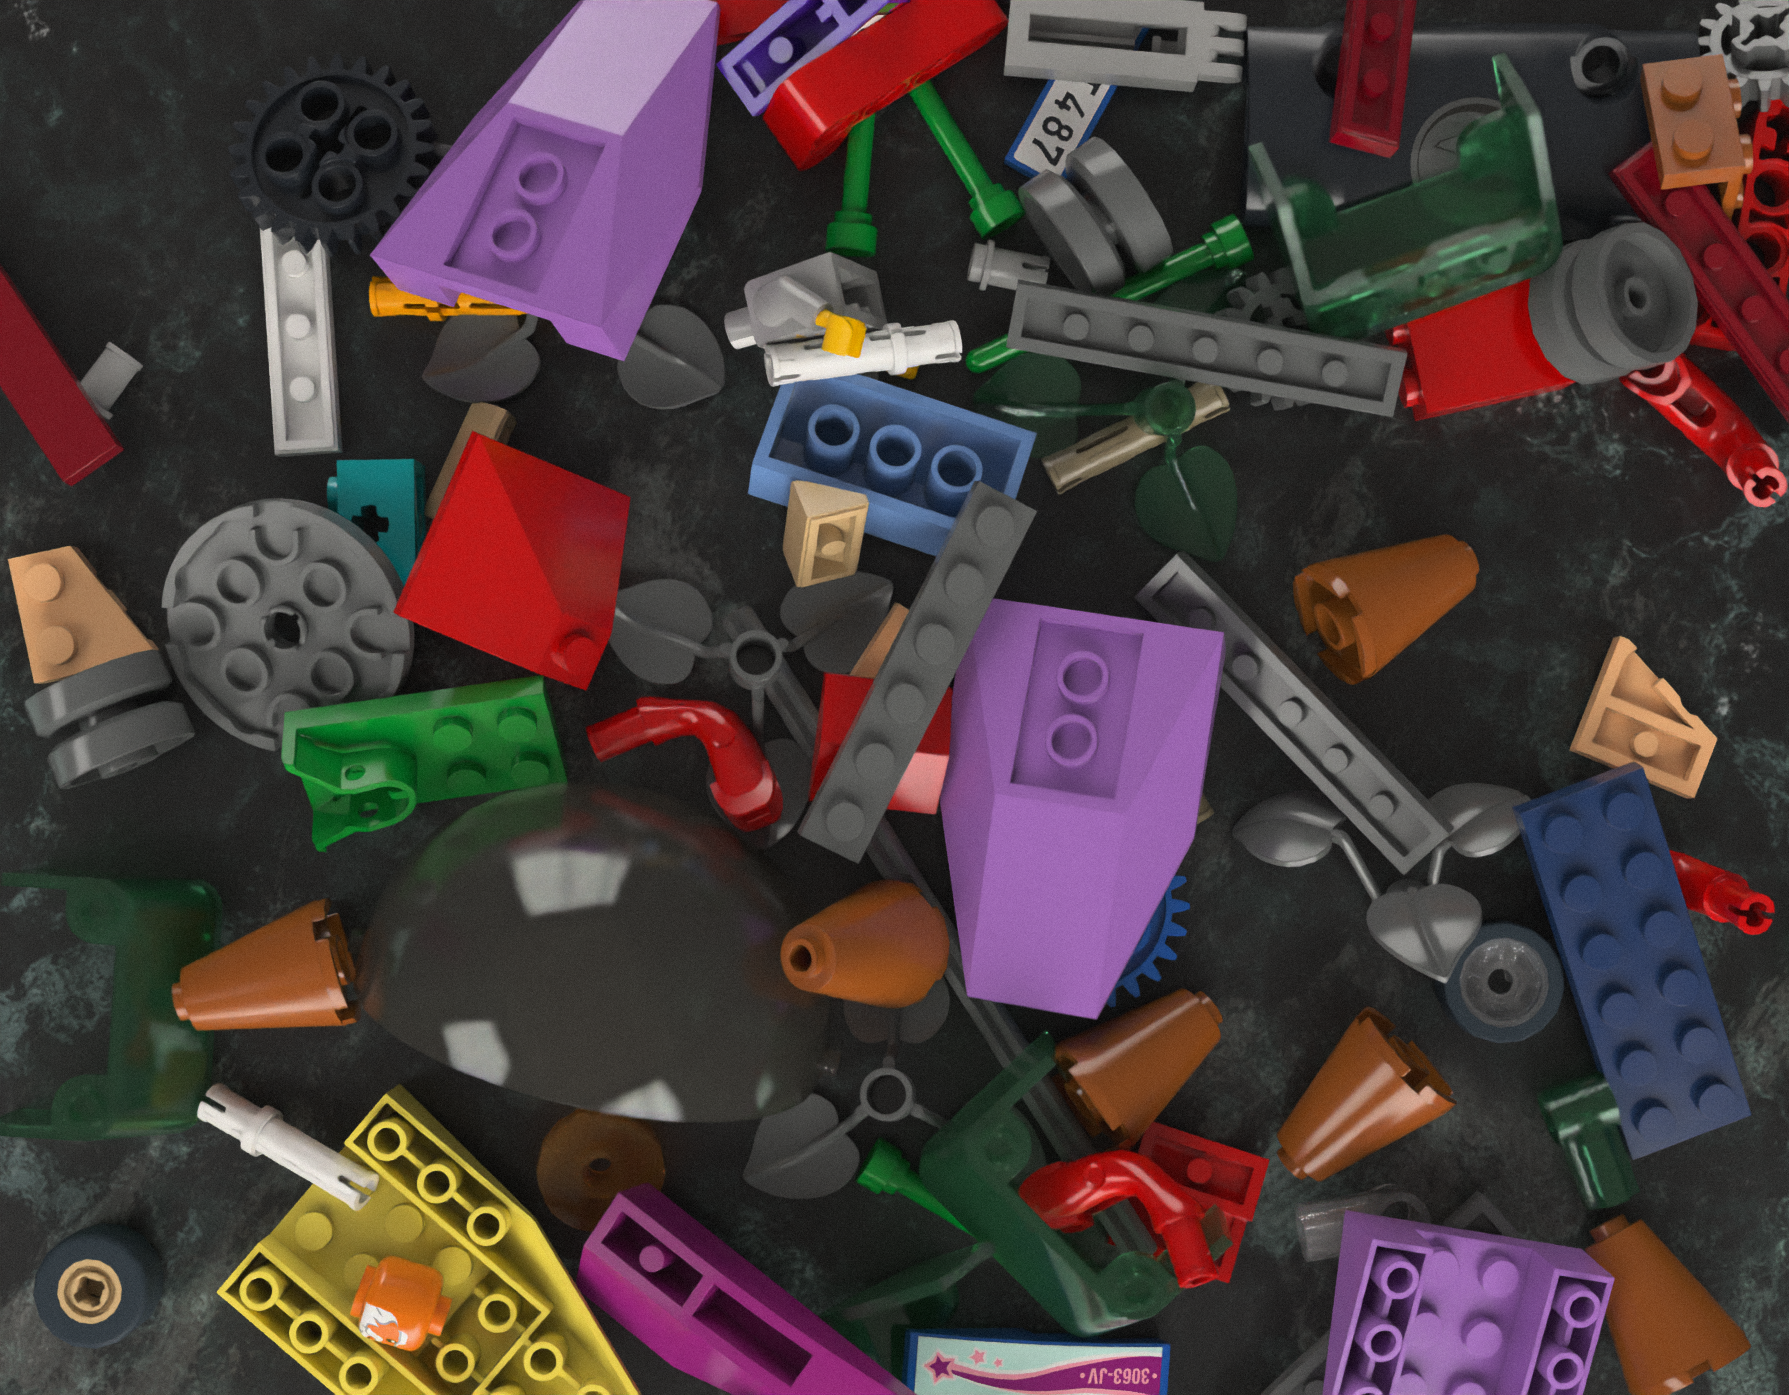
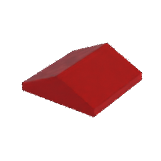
[808,672,953,815]

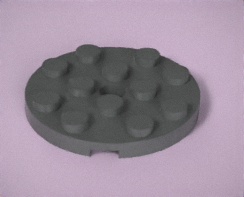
[161,498,414,752]

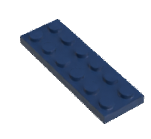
[1512,762,1751,1160]

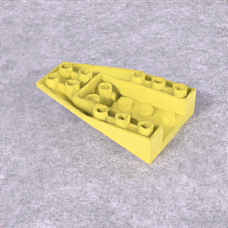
[217,1084,642,1395]

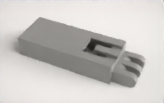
[1004,0,1247,92]

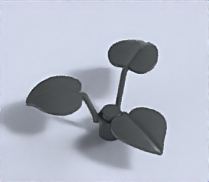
[422,305,726,410]
[609,571,894,849]
[1231,783,1530,983]
[743,976,1047,1205]

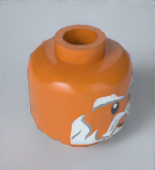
[350,1256,453,1351]

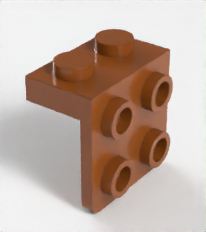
[1640,54,1753,220]

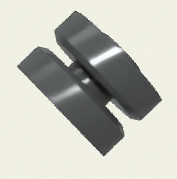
[1018,136,1173,296]
[1528,222,1698,385]
[24,649,195,789]

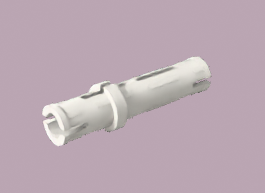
[764,320,962,387]
[197,1083,379,1211]

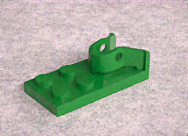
[281,675,568,852]

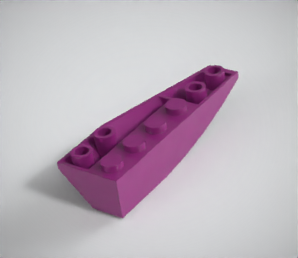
[575,1182,917,1395]

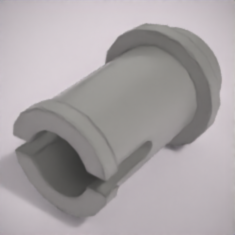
[967,239,1050,291]
[80,342,143,420]

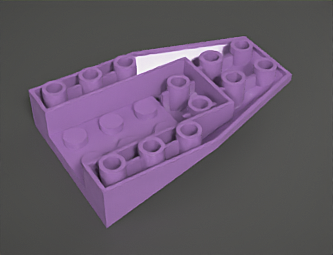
[370,0,721,361]
[940,598,1226,1020]
[1322,1210,1615,1395]

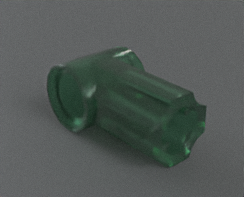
[1537,1071,1640,1210]

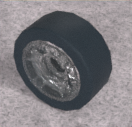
[1434,919,1564,1043]

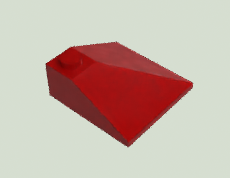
[393,430,631,690]

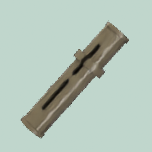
[1041,382,1230,495]

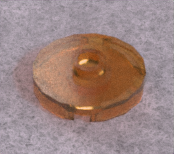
[536,1105,665,1232]

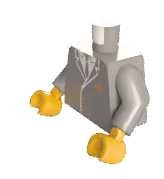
[724,252,919,380]

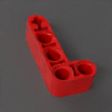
[762,0,1009,171]
[1689,99,1789,351]

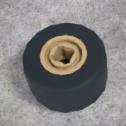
[33,1223,164,1349]

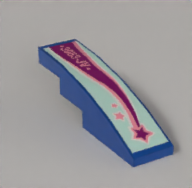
[902,1328,1171,1395]

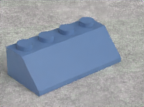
[748,374,1037,557]

